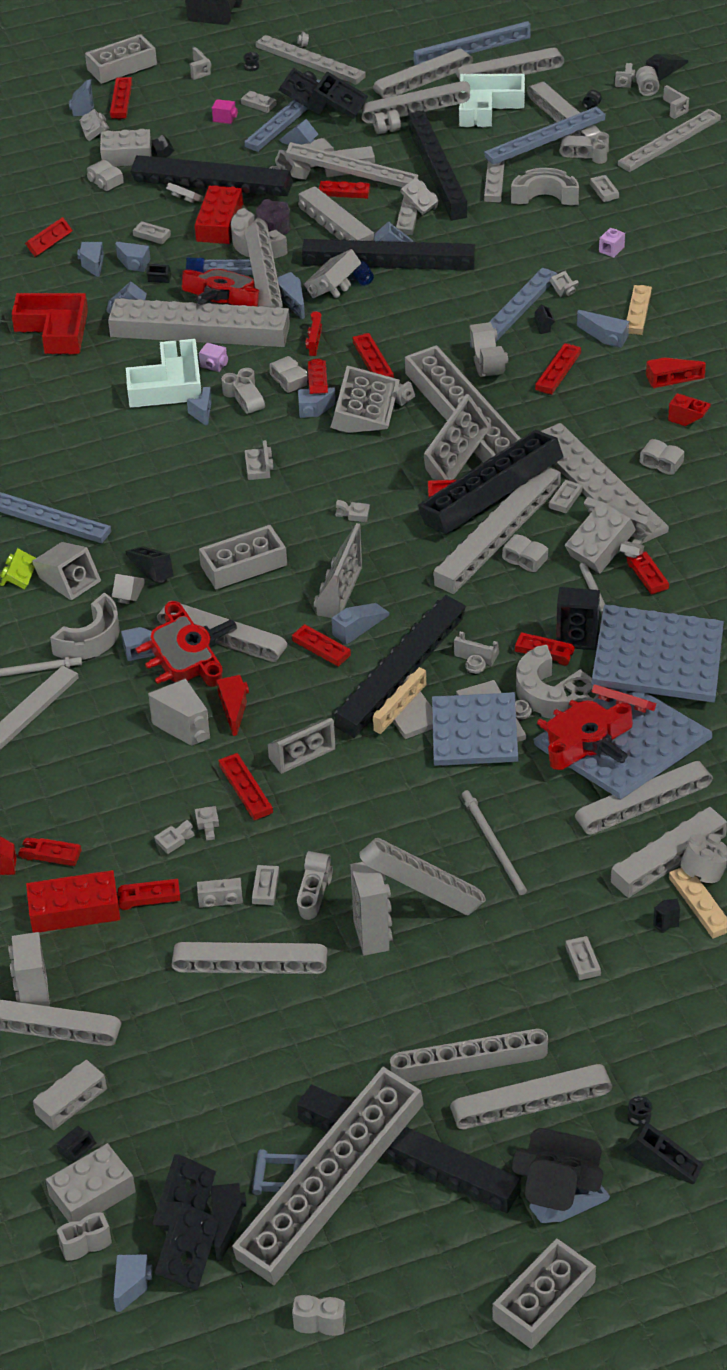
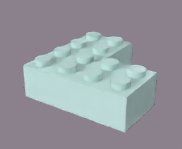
[459,74,525,127]
[126,339,202,407]

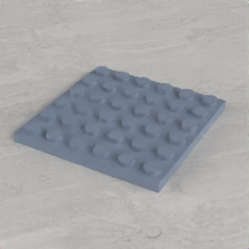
[591,605,724,703]
[534,688,712,800]

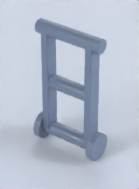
[252,1150,308,1195]

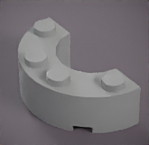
[511,168,579,205]
[231,208,287,258]
[470,322,508,377]
[50,593,120,660]
[516,645,568,719]

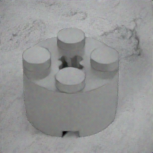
[681,834,727,883]

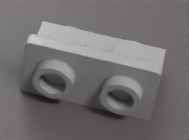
[245,440,273,480]
[197,878,243,908]

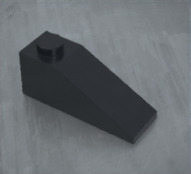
[646,54,688,81]
[125,546,174,583]
[623,1122,704,1184]
[211,1183,247,1261]

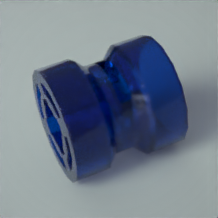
[352,261,374,286]

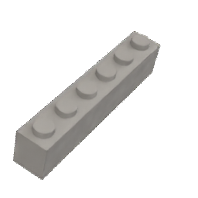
[298,186,374,241]
[611,807,727,898]

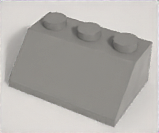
[268,718,335,774]

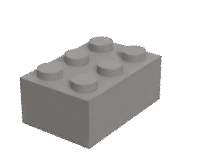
[100,129,152,166]
[565,501,636,574]
[8,932,50,1007]
[46,1143,136,1222]

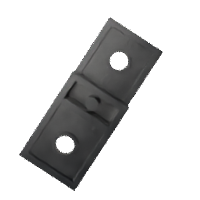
[278,67,368,119]
[152,1154,220,1291]

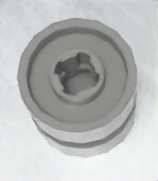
[636,66,659,96]
[373,110,401,135]

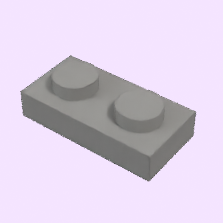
[241,91,277,113]
[590,175,619,202]
[166,183,203,203]
[133,221,171,244]
[549,480,583,513]
[252,865,279,905]
[566,936,601,980]

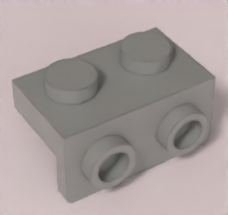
[79,109,110,141]
[400,177,439,215]

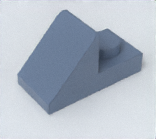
[187,387,212,425]

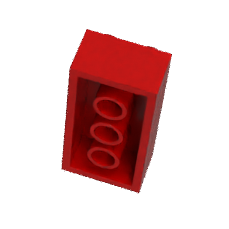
[195,185,243,244]
[26,870,121,933]

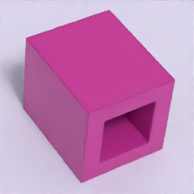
[212,99,238,124]

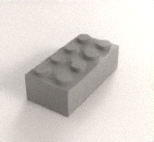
[85,34,157,83]
[199,525,287,589]
[350,862,393,956]
[493,1238,596,1349]

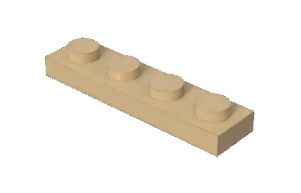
[627,285,652,335]
[372,667,426,734]
[669,867,727,938]

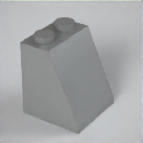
[32,542,101,600]
[148,679,210,746]

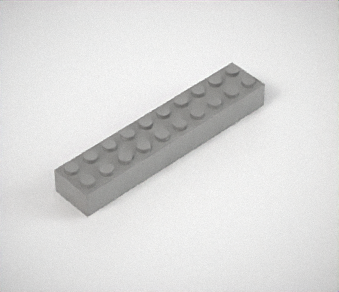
[108,298,290,347]
[405,345,521,463]
[232,1067,423,1285]

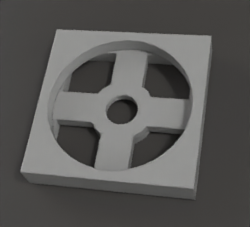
[554,670,599,708]

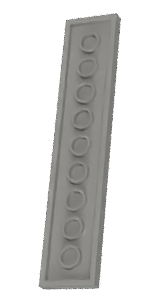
[541,423,669,544]

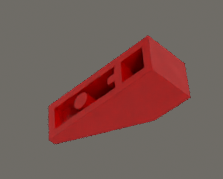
[646,358,706,388]
[217,675,249,736]

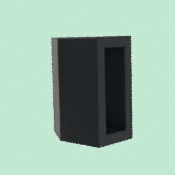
[151,134,175,158]
[146,263,171,283]
[534,304,555,334]
[653,899,680,933]
[56,1126,97,1162]

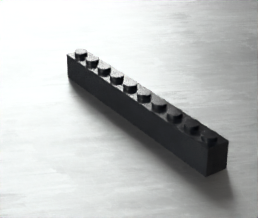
[408,110,467,221]
[130,155,293,197]
[302,239,475,270]
[334,595,466,738]
[297,1084,521,1213]

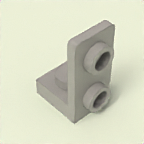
[190,47,211,80]
[664,85,689,119]

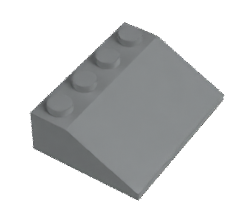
[330,365,400,433]
[424,394,491,480]
[314,523,362,618]

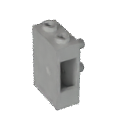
[304,249,361,298]

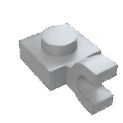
[336,500,370,522]
[620,539,644,558]
[195,806,219,841]
[154,820,195,854]

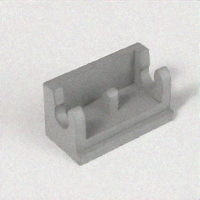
[454,632,499,666]

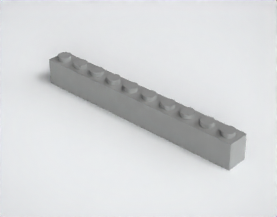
[433,467,561,594]

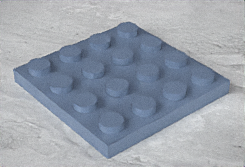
[432,692,518,766]

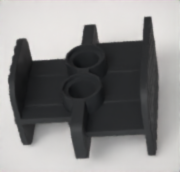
[185,0,242,25]
[512,1128,603,1211]

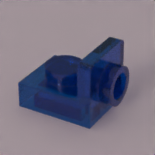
[186,257,205,273]

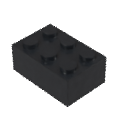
[556,587,600,650]

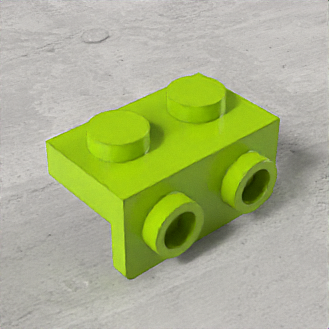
[0,548,36,589]

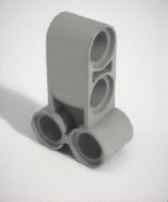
[560,132,609,164]
[221,368,265,414]
[297,851,333,920]

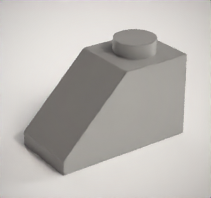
[112,574,146,604]

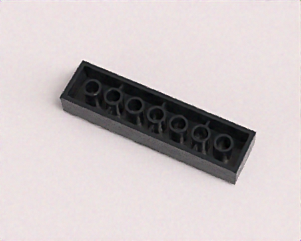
[418,429,564,534]

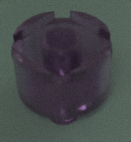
[256,199,291,235]

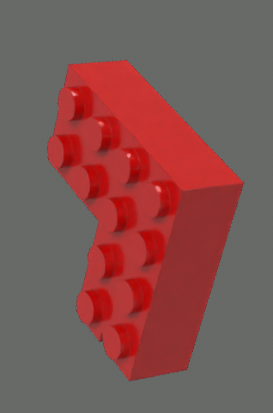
[12,293,88,354]

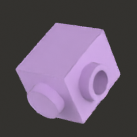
[599,228,625,257]
[199,343,228,372]

